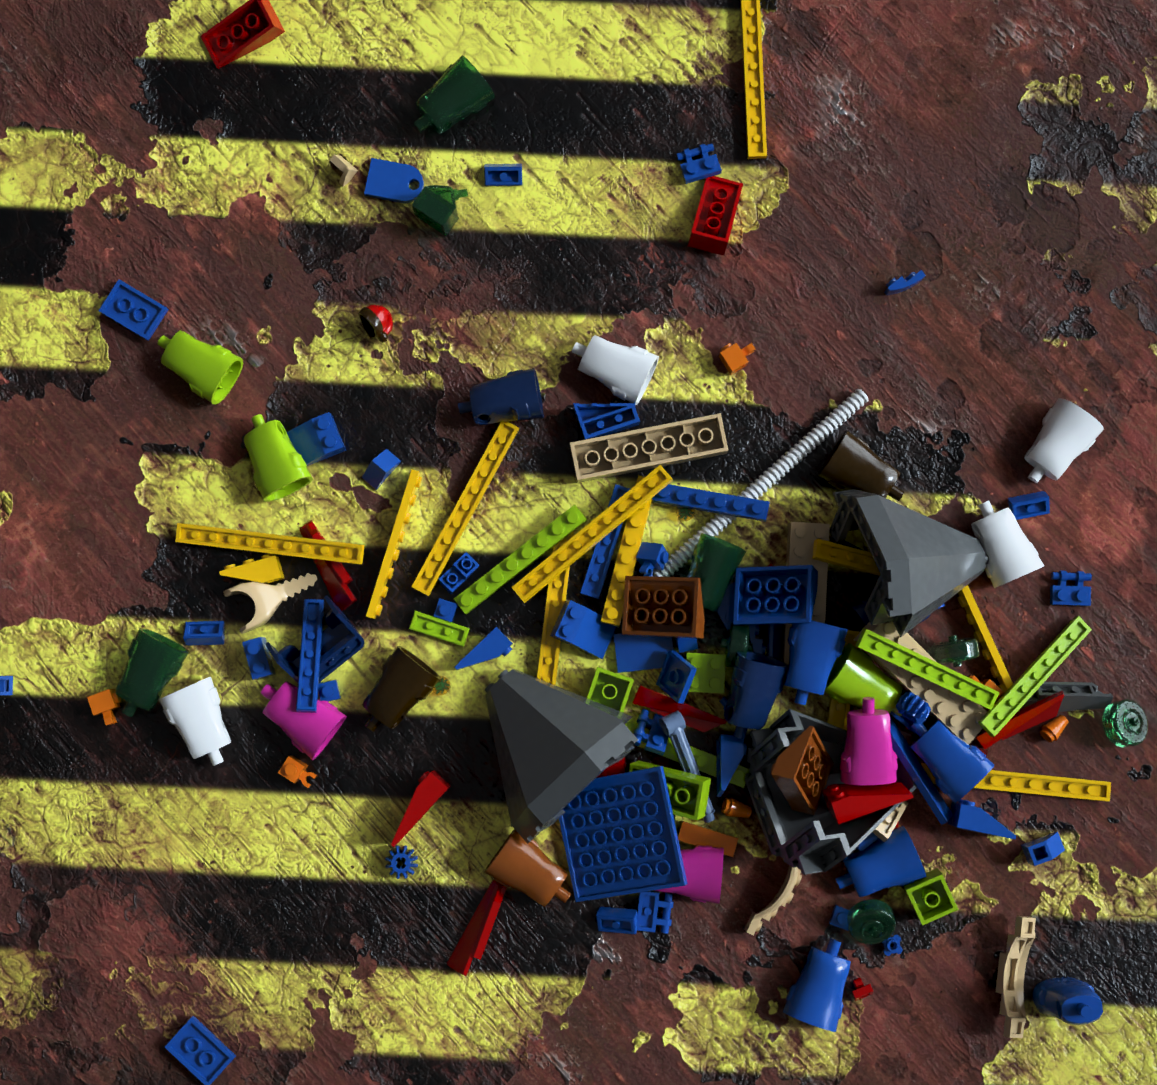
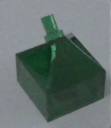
[412,185,468,236]

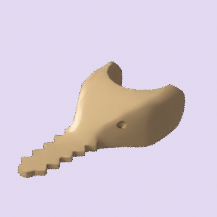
[223,573,317,634]

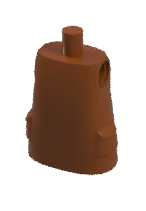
[484,829,571,907]

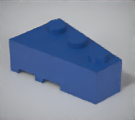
[573,403,640,440]

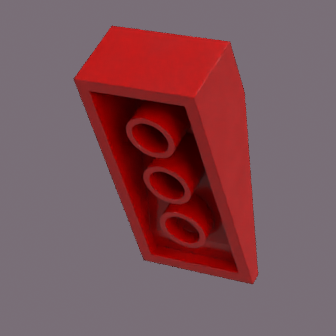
[200,0,285,69]
[688,176,743,256]
[391,770,451,847]
[822,782,914,824]

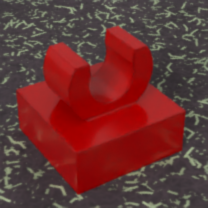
[852,977,874,1001]

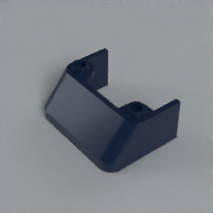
[265,595,365,683]

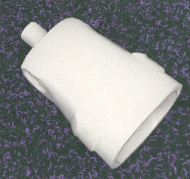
[572,335,659,405]
[1024,398,1104,483]
[971,501,1044,588]
[159,677,231,766]

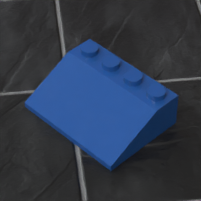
[733,565,818,625]

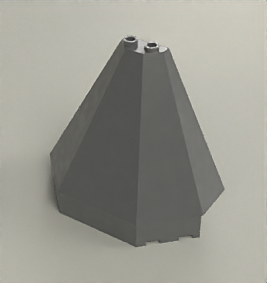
[829,489,989,638]
[485,669,638,844]
[745,709,917,875]

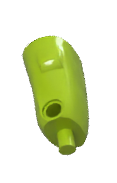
[158,330,243,404]
[244,414,313,502]
[825,643,903,716]

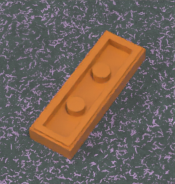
[678,821,739,857]

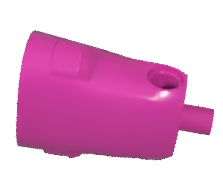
[261,681,347,760]
[840,697,898,785]
[654,845,724,904]

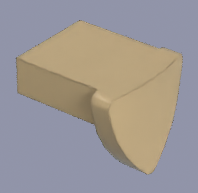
[330,154,358,187]

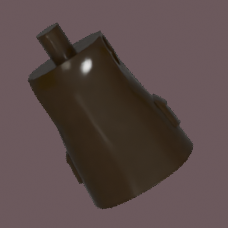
[818,430,904,501]
[362,646,441,732]

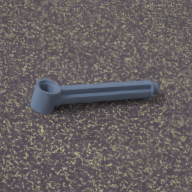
[659,710,715,823]

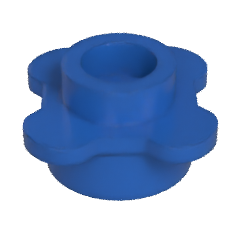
[881,934,903,956]

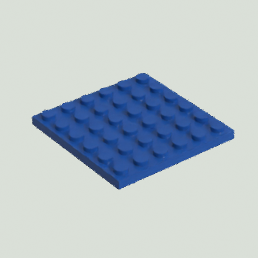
[559,766,688,902]

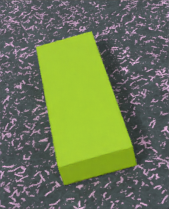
[409,611,470,647]

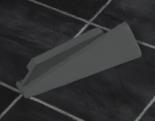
[1019,682,1113,712]

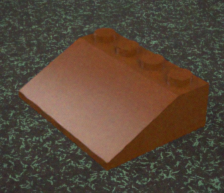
[622,576,705,639]
[771,726,833,815]

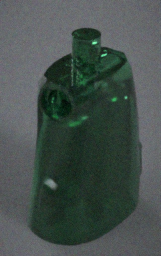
[413,55,495,134]
[687,533,746,613]
[115,628,189,717]

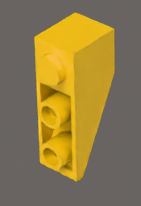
[219,554,285,584]

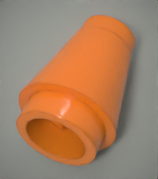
[1040,715,1069,743]
[721,797,752,818]

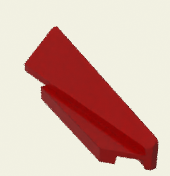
[300,520,357,611]
[632,685,727,732]
[976,690,1065,749]
[447,880,507,976]

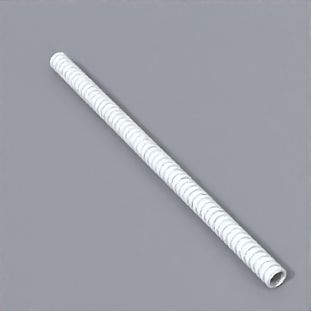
[622,389,868,619]

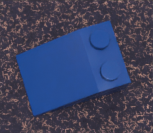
[287,412,346,467]
[550,600,617,659]
[948,799,1016,840]

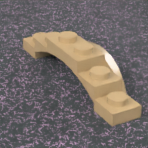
[744,865,802,936]
[996,916,1036,1038]

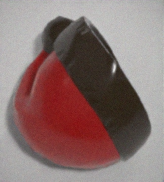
[358,305,393,343]

